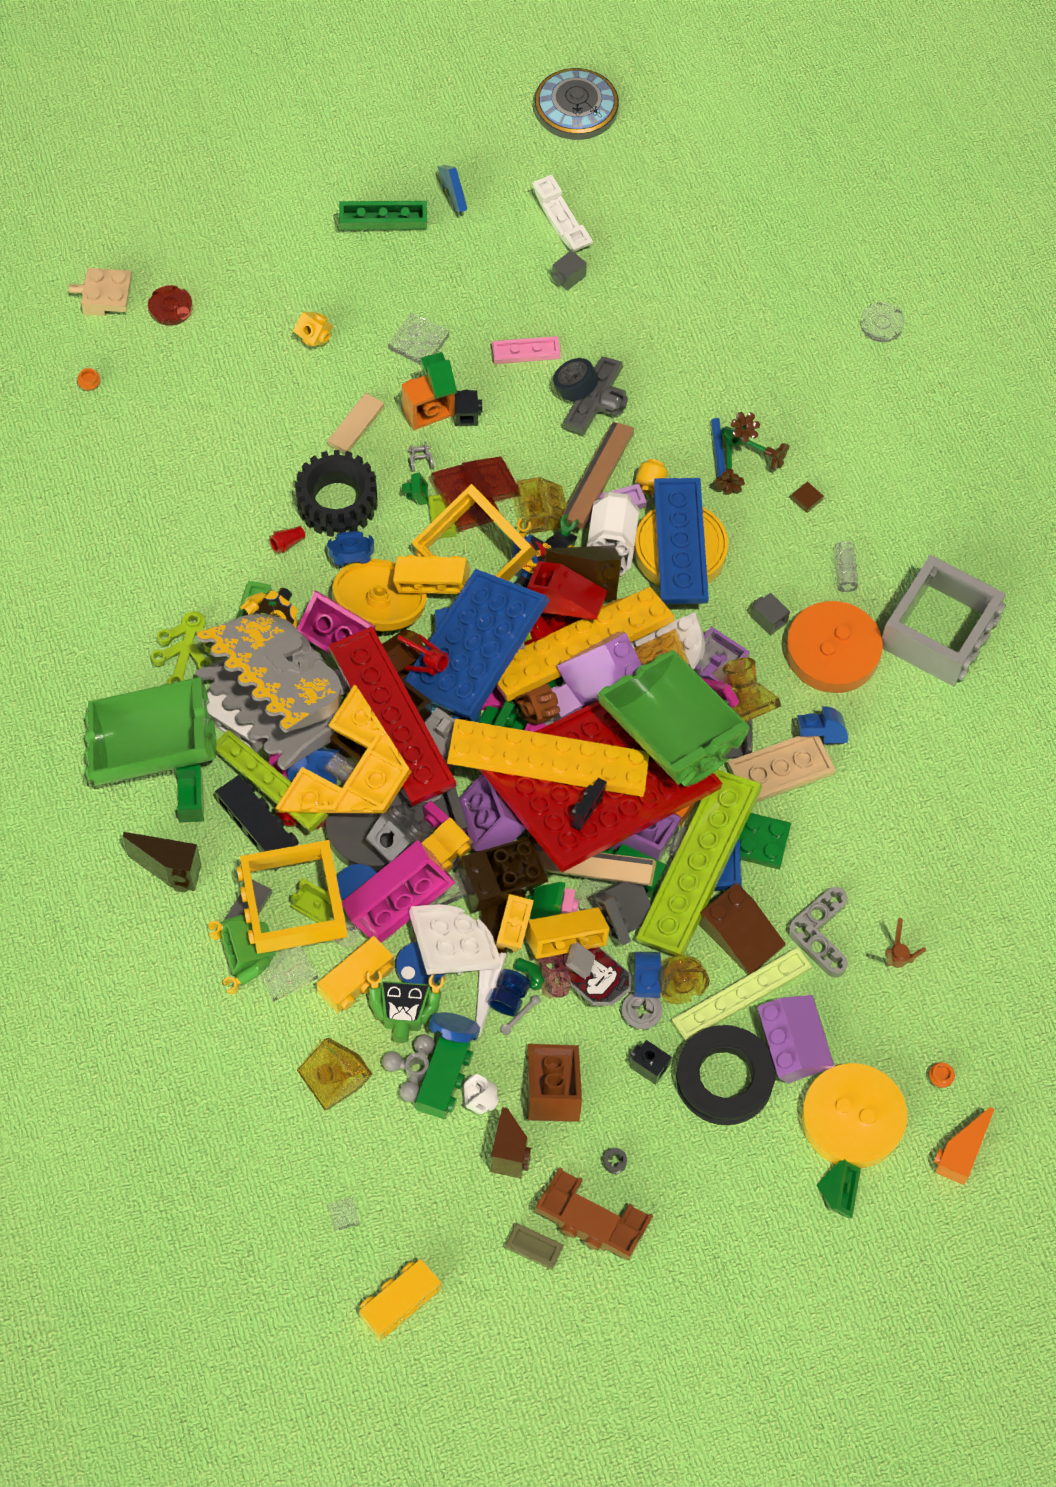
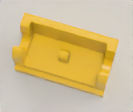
[496,894,534,952]

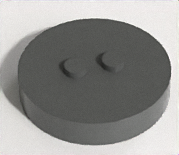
[325,790,424,873]

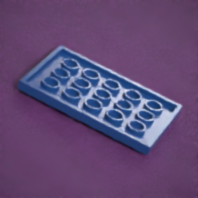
[404,568,550,721]

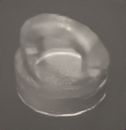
[334,921,359,947]

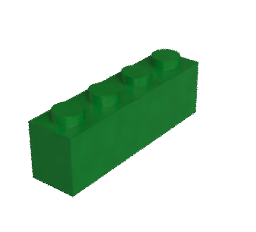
[339,201,427,230]

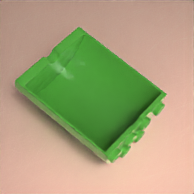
[598,650,750,786]
[85,677,217,785]

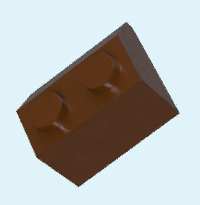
[491,1107,531,1179]

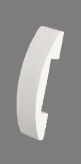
[532,175,593,252]

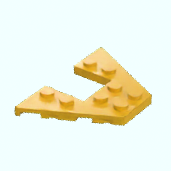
[276,685,411,813]

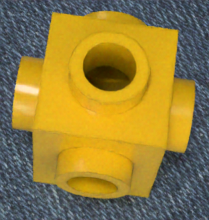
[293,312,334,347]

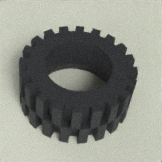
[295,450,378,537]

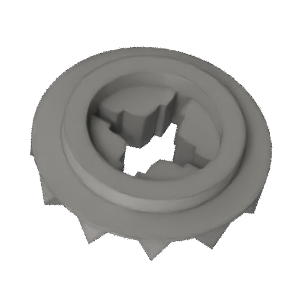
[622,992,663,1030]

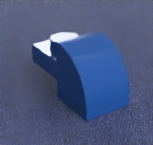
[797,706,848,744]
[634,951,661,998]

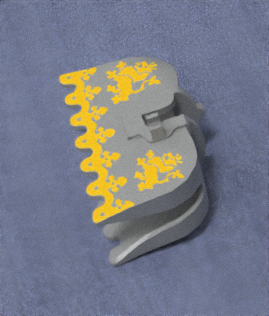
[195,614,341,770]

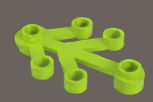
[151,611,215,684]

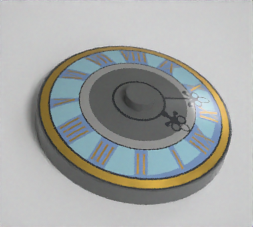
[534,68,619,140]

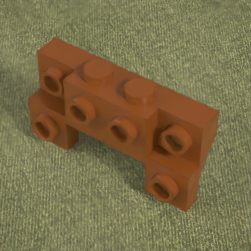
[535,1167,653,1261]

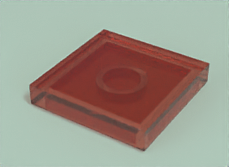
[460,456,521,501]

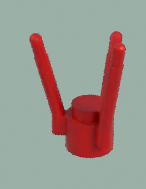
[398,634,449,675]

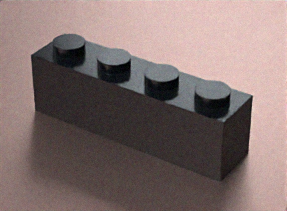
[215,775,299,871]

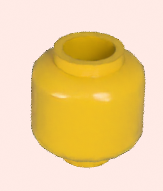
[635,459,668,495]

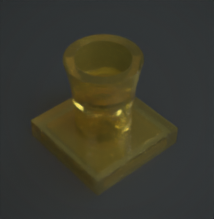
[722,658,781,722]

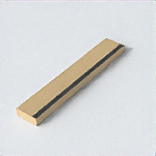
[534,844,656,886]

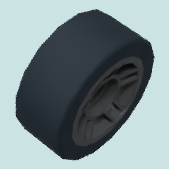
[553,358,599,401]

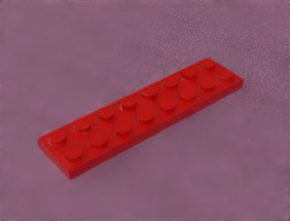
[328,626,457,806]

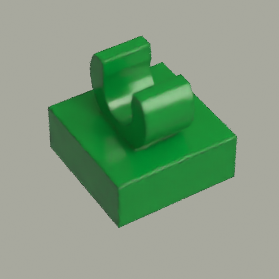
[402,472,428,505]

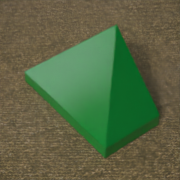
[816,1159,861,1218]

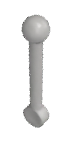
[501,995,541,1035]

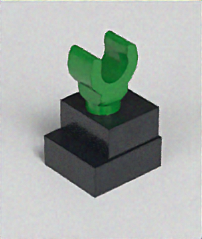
[545,514,579,548]

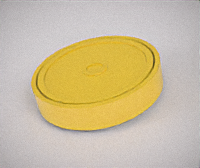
[634,507,728,586]
[801,1063,907,1168]

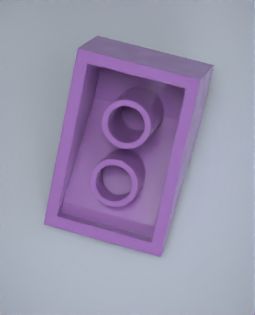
[556,631,642,707]

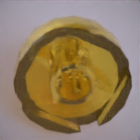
[658,954,710,1004]

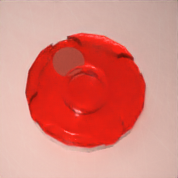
[148,285,193,326]

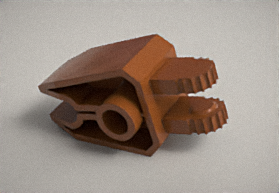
[515,684,560,724]

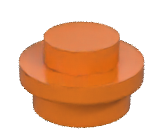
[77,368,100,390]
[929,1062,955,1088]

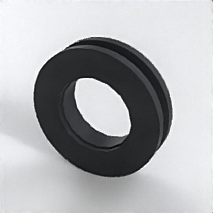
[676,1025,775,1125]

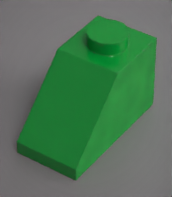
[528,882,565,920]

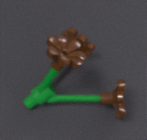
[714,412,789,495]

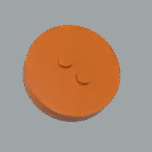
[786,601,883,693]

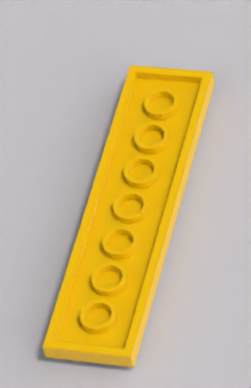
[496,587,675,702]
[447,719,649,797]

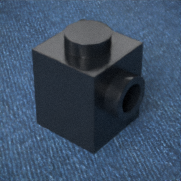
[455,389,482,426]
[630,1040,672,1085]

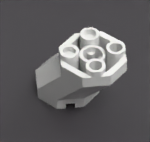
[587,492,639,576]

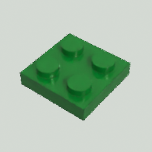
[739,813,791,870]

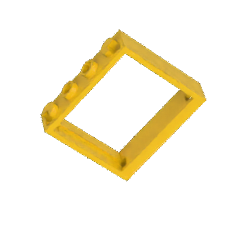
[411,484,538,581]
[237,840,348,954]

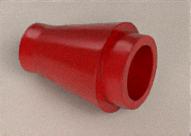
[269,526,306,553]

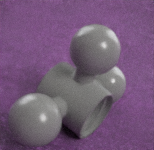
[382,1034,435,1102]

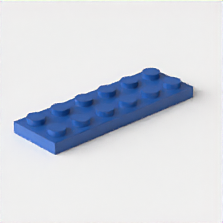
[654,478,709,604]

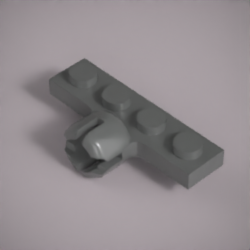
[563,356,628,435]

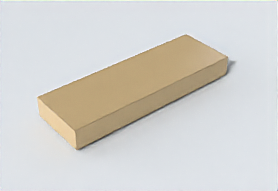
[327,393,384,454]

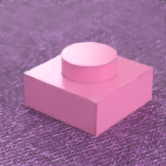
[561,888,579,914]

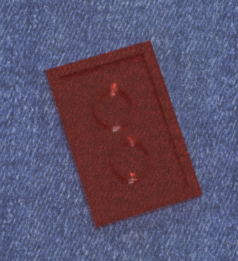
[431,461,500,531]

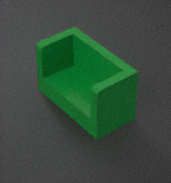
[176,764,204,823]

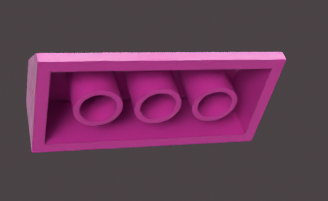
[342,840,456,943]

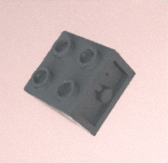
[594,882,651,946]

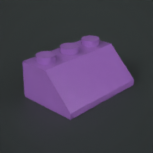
[459,773,526,852]
[612,814,681,861]
[757,995,835,1084]

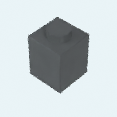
[552,250,587,291]
[751,593,790,636]

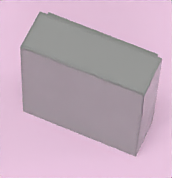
[566,942,595,978]

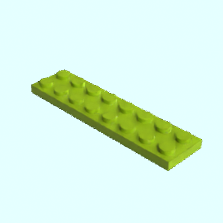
[636,770,762,958]

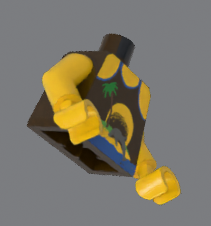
[240,588,298,629]

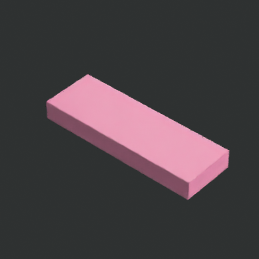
[492,336,561,364]

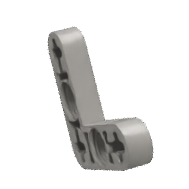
[788,887,848,977]

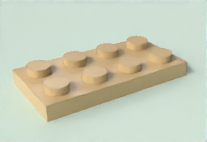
[727,736,836,803]

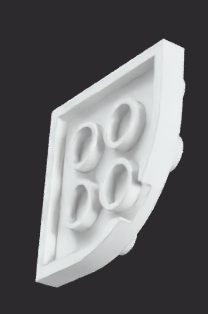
[631,612,705,670]
[409,905,501,975]

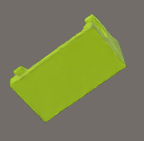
[291,878,346,923]

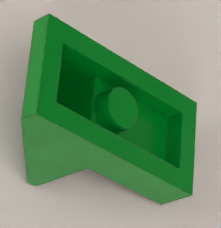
[420,352,457,399]

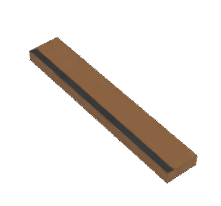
[561,422,634,529]

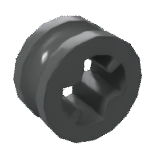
[603,1148,627,1174]

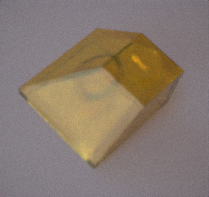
[297,1038,373,1111]

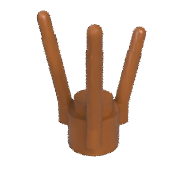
[886,918,926,968]

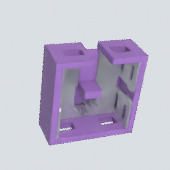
[694,626,750,684]

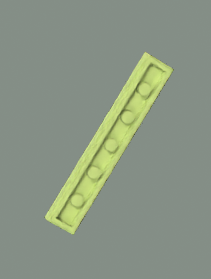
[671,947,812,1043]

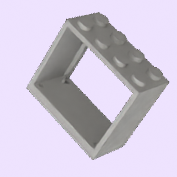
[882,554,1006,687]

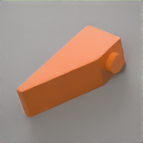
[933,1107,995,1185]

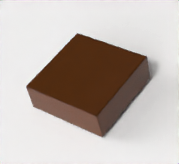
[791,481,824,513]

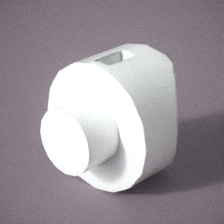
[464,1074,499,1114]

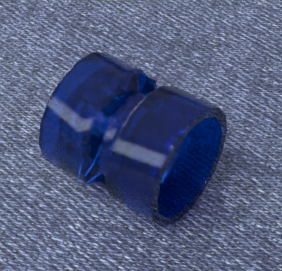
[487,969,531,1017]

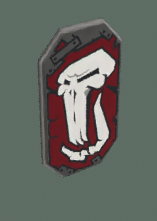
[553,947,631,1006]

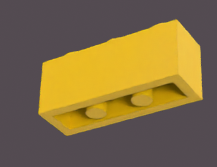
[393,555,471,594]
[526,907,609,959]
[317,936,395,1013]
[359,1259,442,1342]

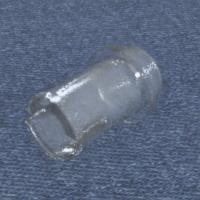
[667,826,688,858]

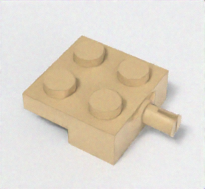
[69,268,132,316]

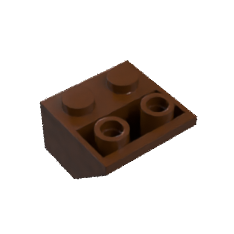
[382,629,425,679]

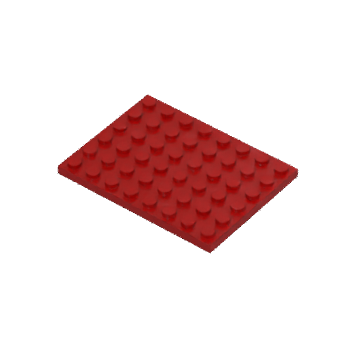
[479,700,723,873]

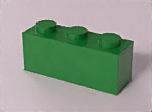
[416,1033,474,1119]

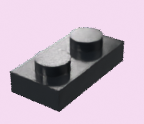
[571,778,607,831]

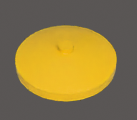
[332,559,427,631]

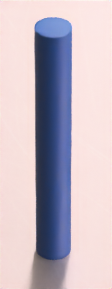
[711,418,726,478]

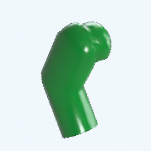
[515,958,545,990]

